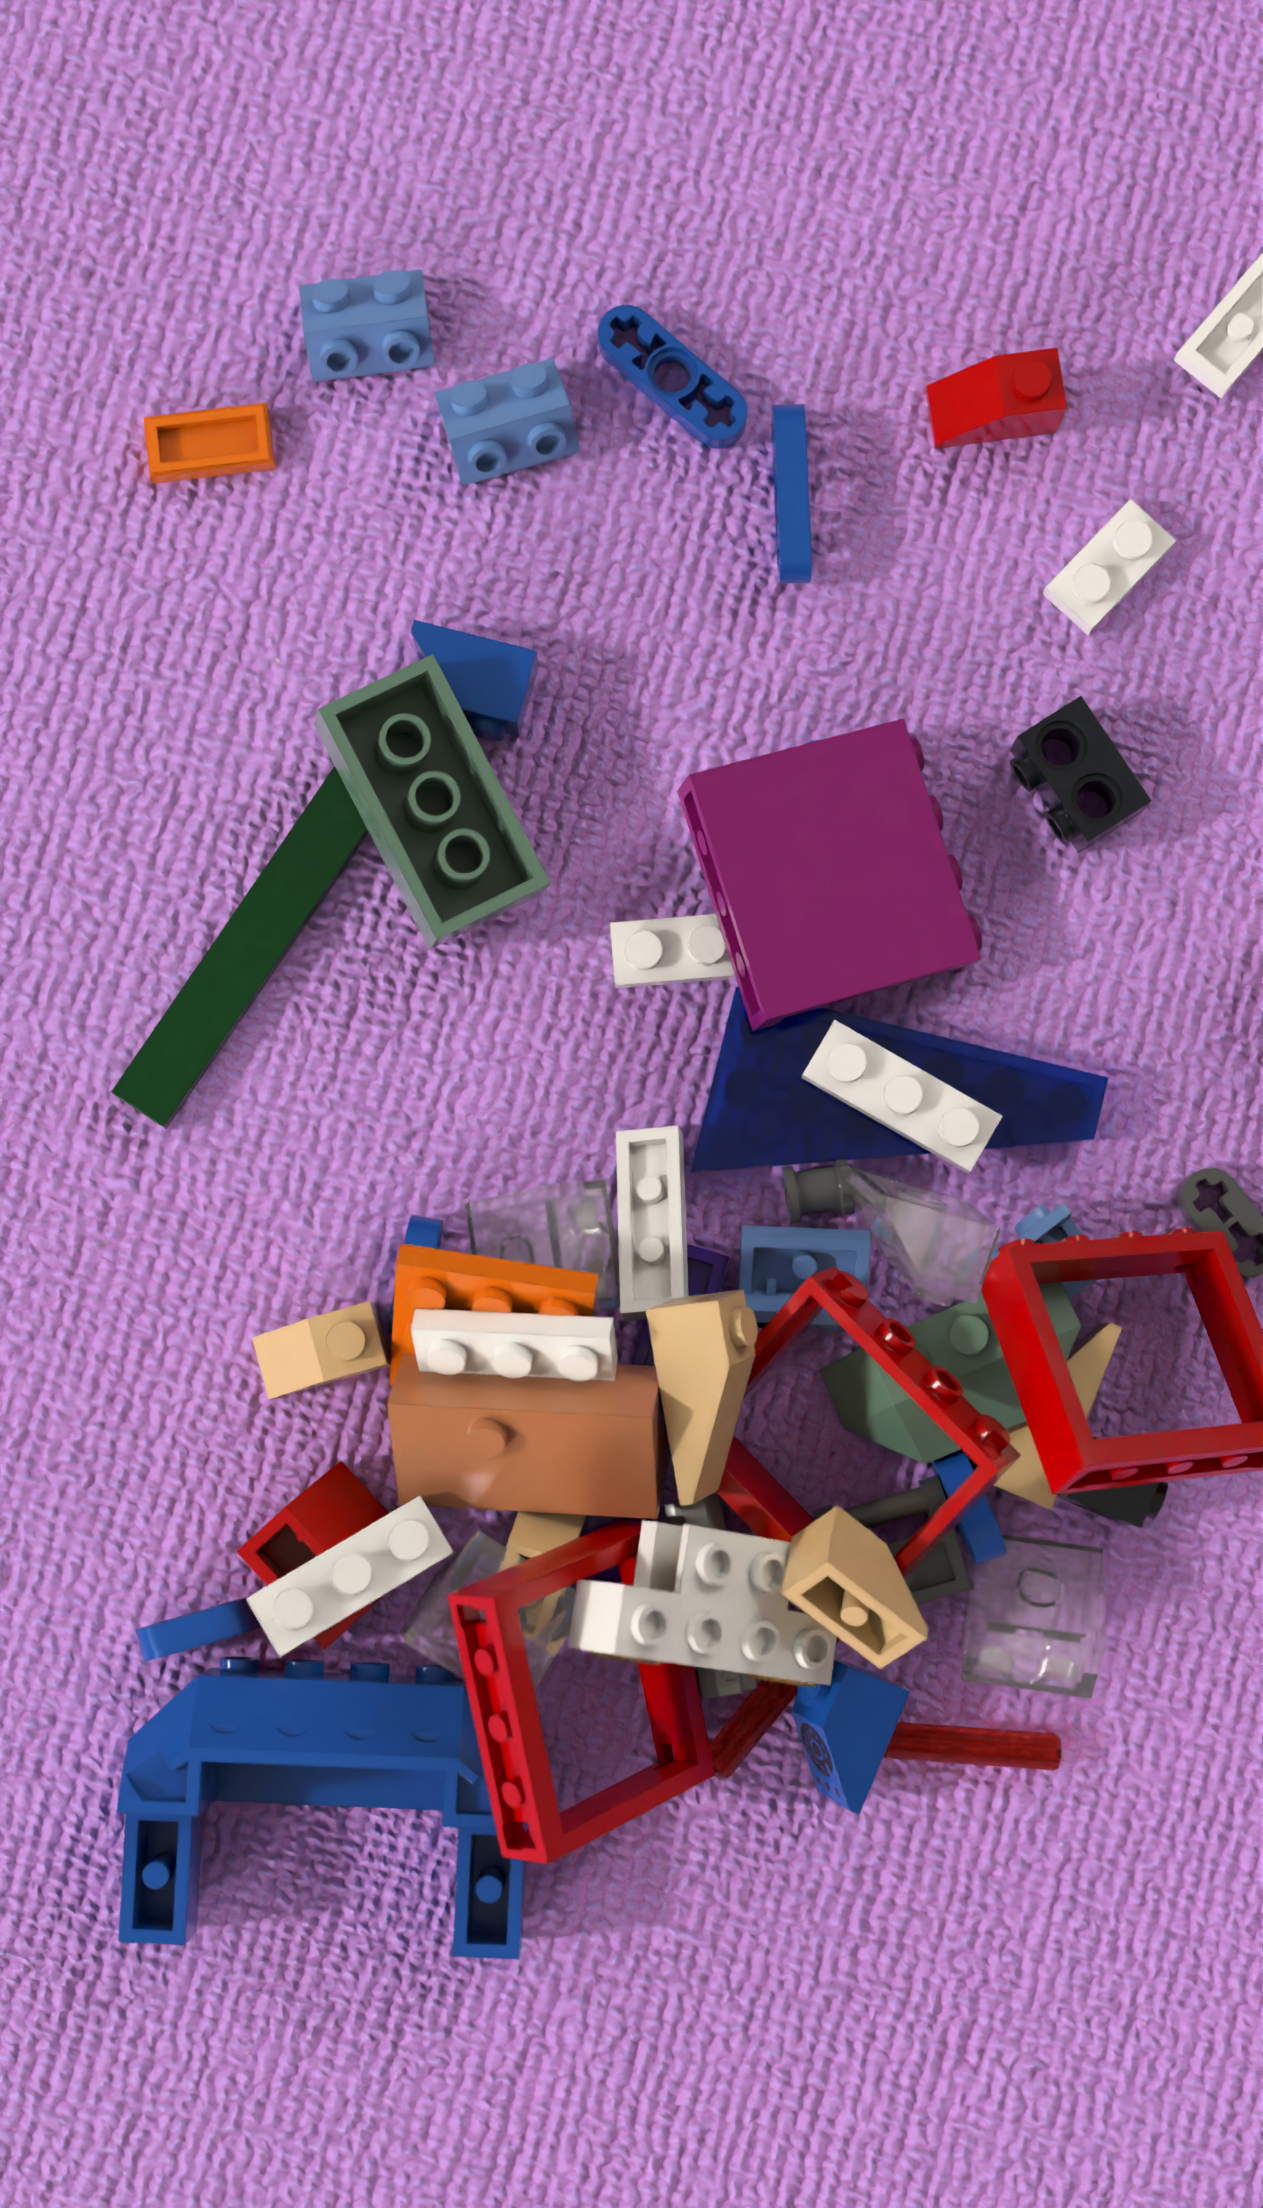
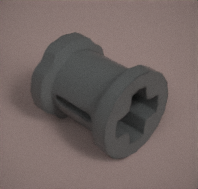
[782,1158,854,1224]

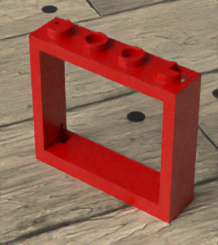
[976,1227,1263,1495]
[666,1266,1022,1579]
[447,1520,715,1864]

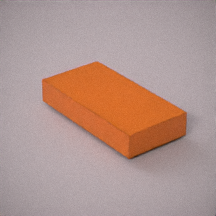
[143,402,276,484]

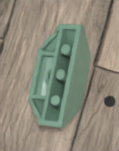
[819,1282,1082,1464]

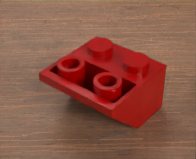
[236,1460,389,1650]

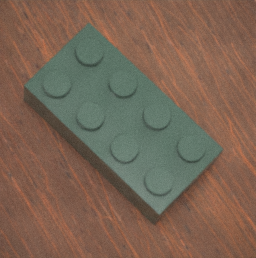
[314,654,551,950]

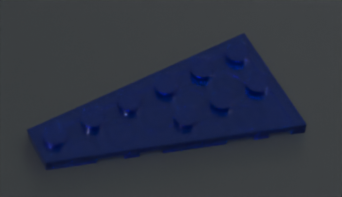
[690,987,1109,1173]

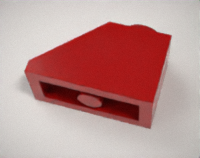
[925,347,1067,449]

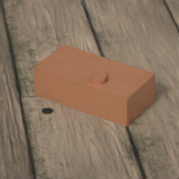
[387,1353,668,1519]

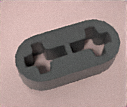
[1177,1168,1263,1278]

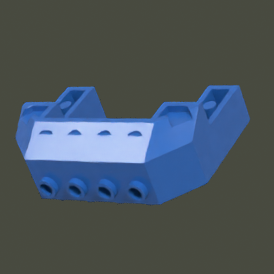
[117,1656,528,1959]

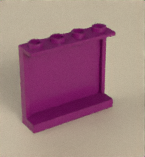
[677,718,982,1031]

